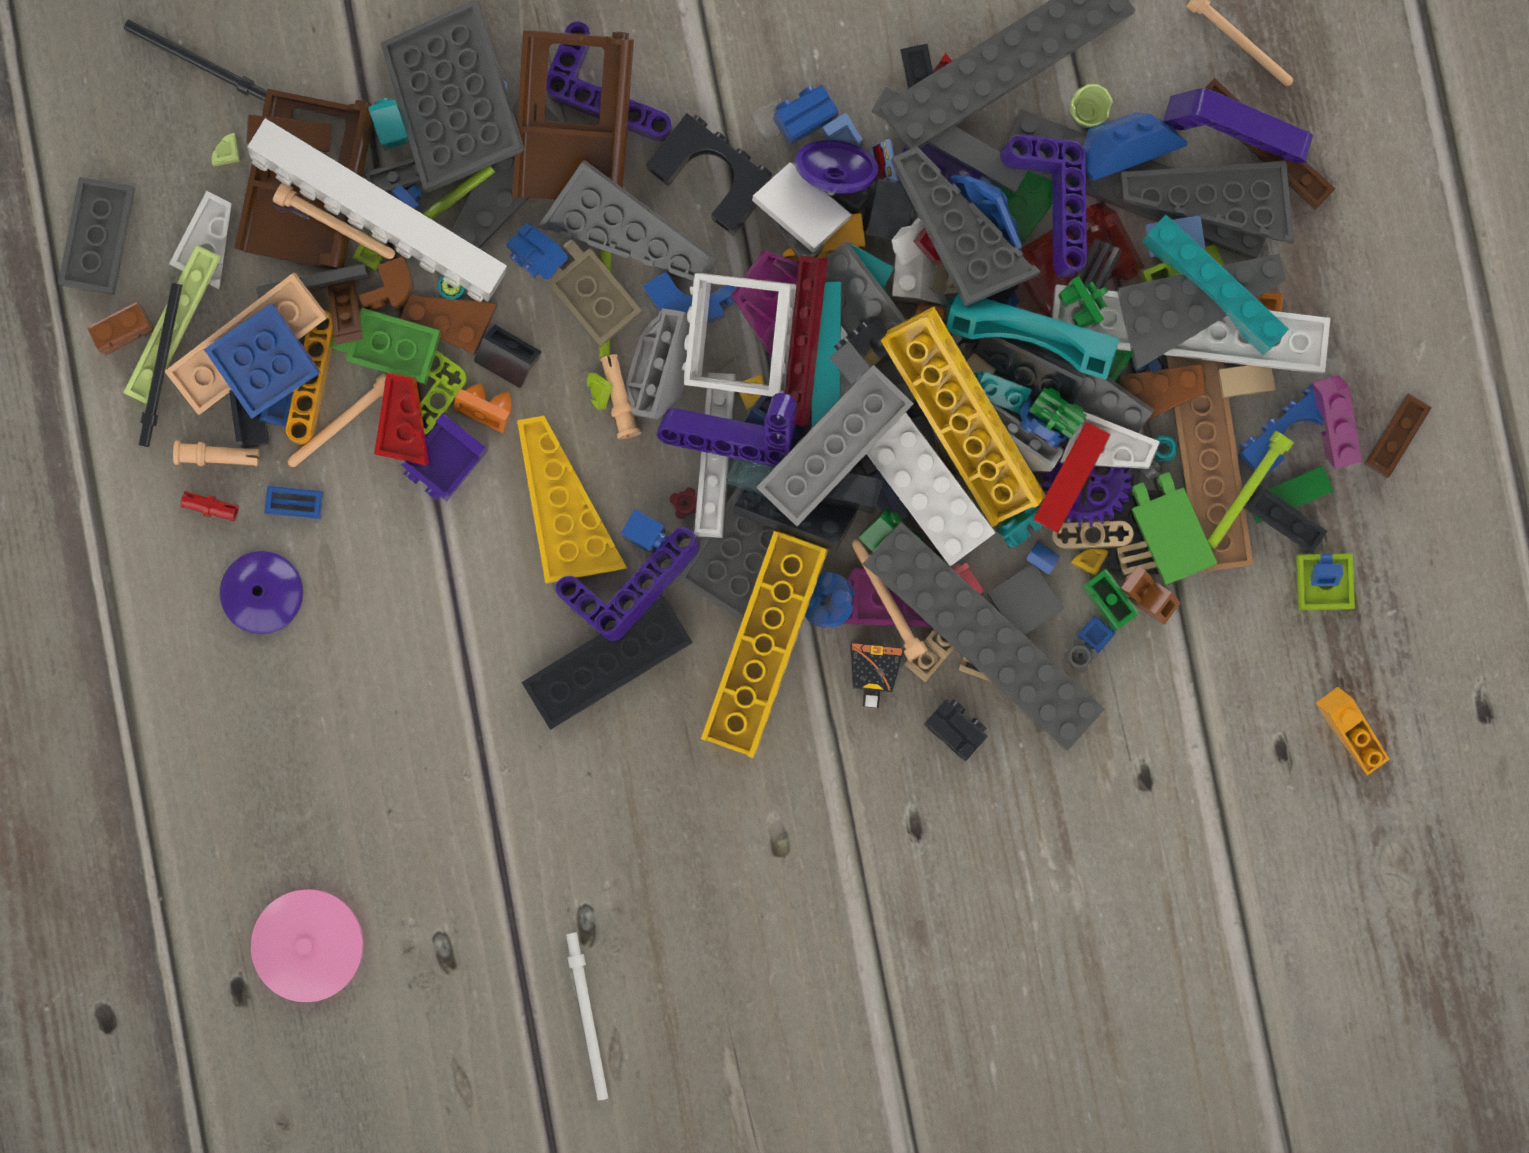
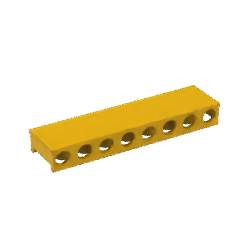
[881,307,1046,527]
[701,530,828,758]

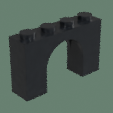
[646,113,773,236]

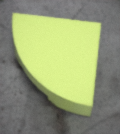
[212,133,241,166]

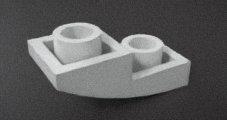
[891,216,924,265]

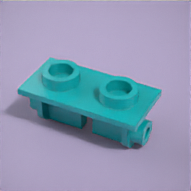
[974,371,1032,413]
[995,500,1043,548]

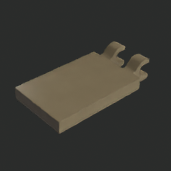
[548,238,643,347]

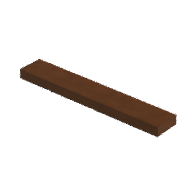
[1204,78,1336,210]

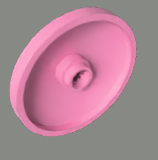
[251,889,364,1002]

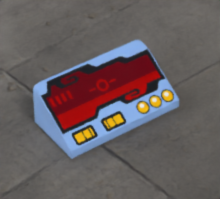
[870,139,899,181]

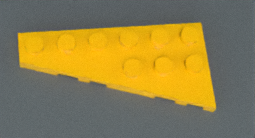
[517,415,628,584]

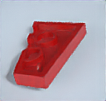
[374,372,429,465]

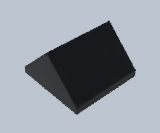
[862,175,915,239]

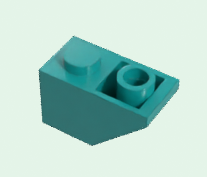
[368,98,409,151]

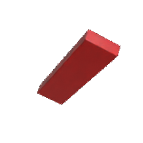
[1033,421,1111,533]

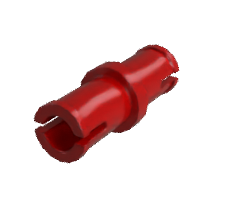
[180,491,239,522]

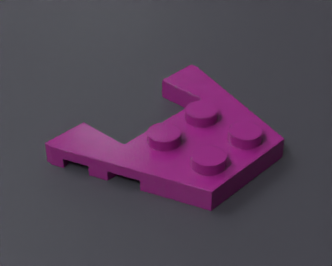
[731,250,799,359]

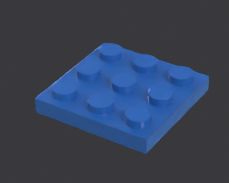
[204,303,321,419]

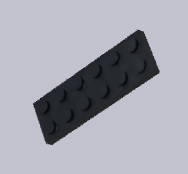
[521,595,693,730]

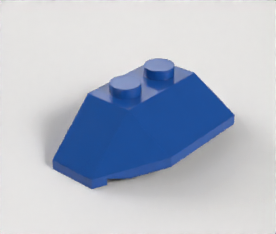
[1083,112,1188,181]
[950,175,1022,250]

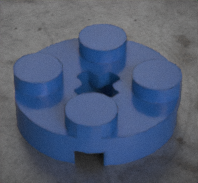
[1019,398,1068,447]
[805,571,855,628]

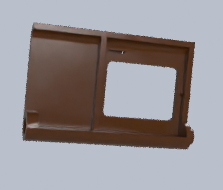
[512,30,634,200]
[234,89,373,270]

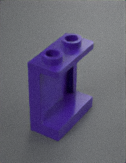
[401,413,488,502]

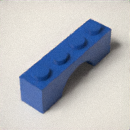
[1238,381,1324,476]

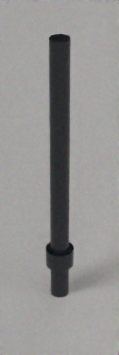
[124,19,267,102]
[138,283,183,447]

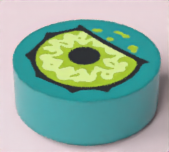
[438,275,466,300]

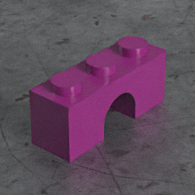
[1312,375,1362,469]

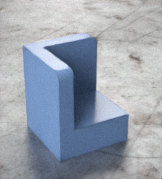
[822,113,863,147]

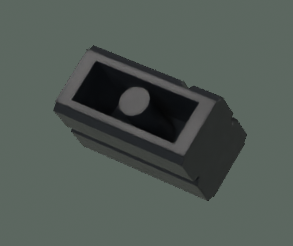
[923,699,988,762]

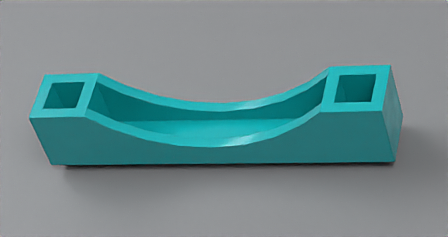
[1141,215,1289,355]
[946,293,1120,380]

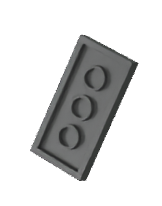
[58,177,135,295]

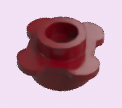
[670,487,697,519]

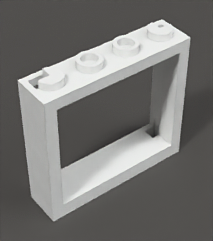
[682,273,797,396]

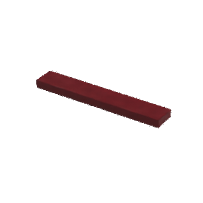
[785,255,828,426]

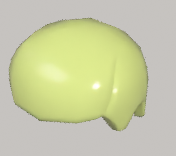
[1069,84,1113,128]

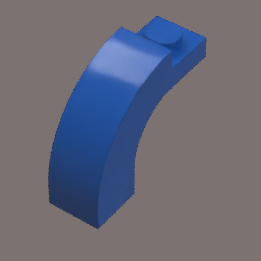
[643,272,737,324]

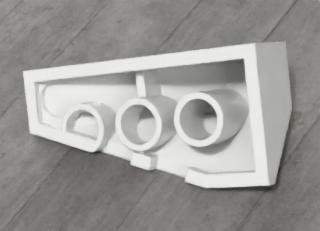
[891,210,947,307]

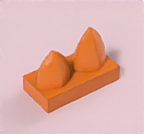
[454,384,512,433]

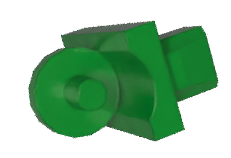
[1058,276,1108,328]
[1029,388,1087,438]

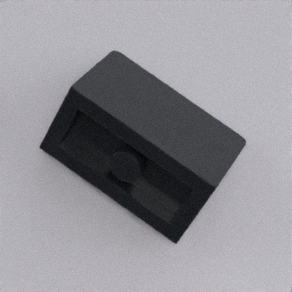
[474,324,542,388]
[229,390,270,448]

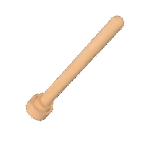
[1186,0,1293,86]
[273,183,395,259]
[288,372,386,467]
[852,539,928,661]

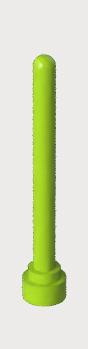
[1208,431,1294,549]

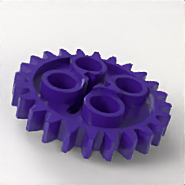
[1042,445,1132,527]

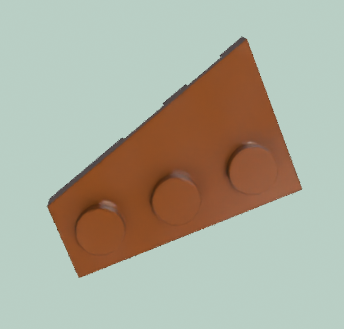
[400,296,498,355]
[1120,364,1206,421]

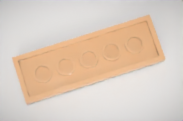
[165,272,328,415]

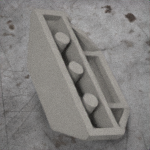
[625,308,690,420]
[991,403,1065,471]

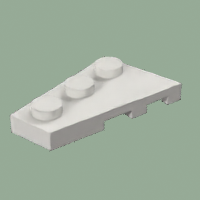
[169,191,232,290]
[1060,412,1160,469]

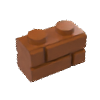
[87,302,154,356]

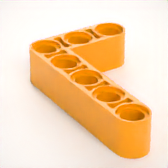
[286,310,334,445]

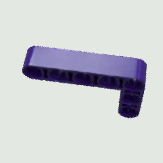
[546,21,672,142]
[1163,88,1313,163]
[1000,135,1087,279]
[656,393,796,466]
[555,527,700,641]

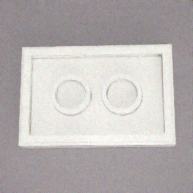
[752,163,851,253]

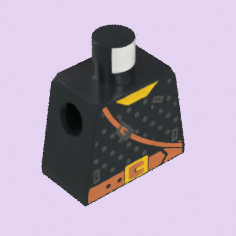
[850,643,904,708]

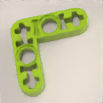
[420,350,468,436]

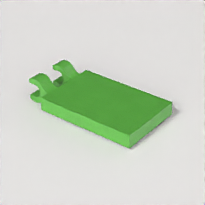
[330,308,442,385]
[1131,472,1217,586]

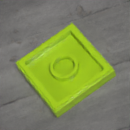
[1296,554,1355,611]

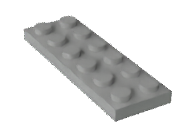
[756,365,914,526]

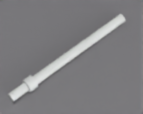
[566,932,608,1101]

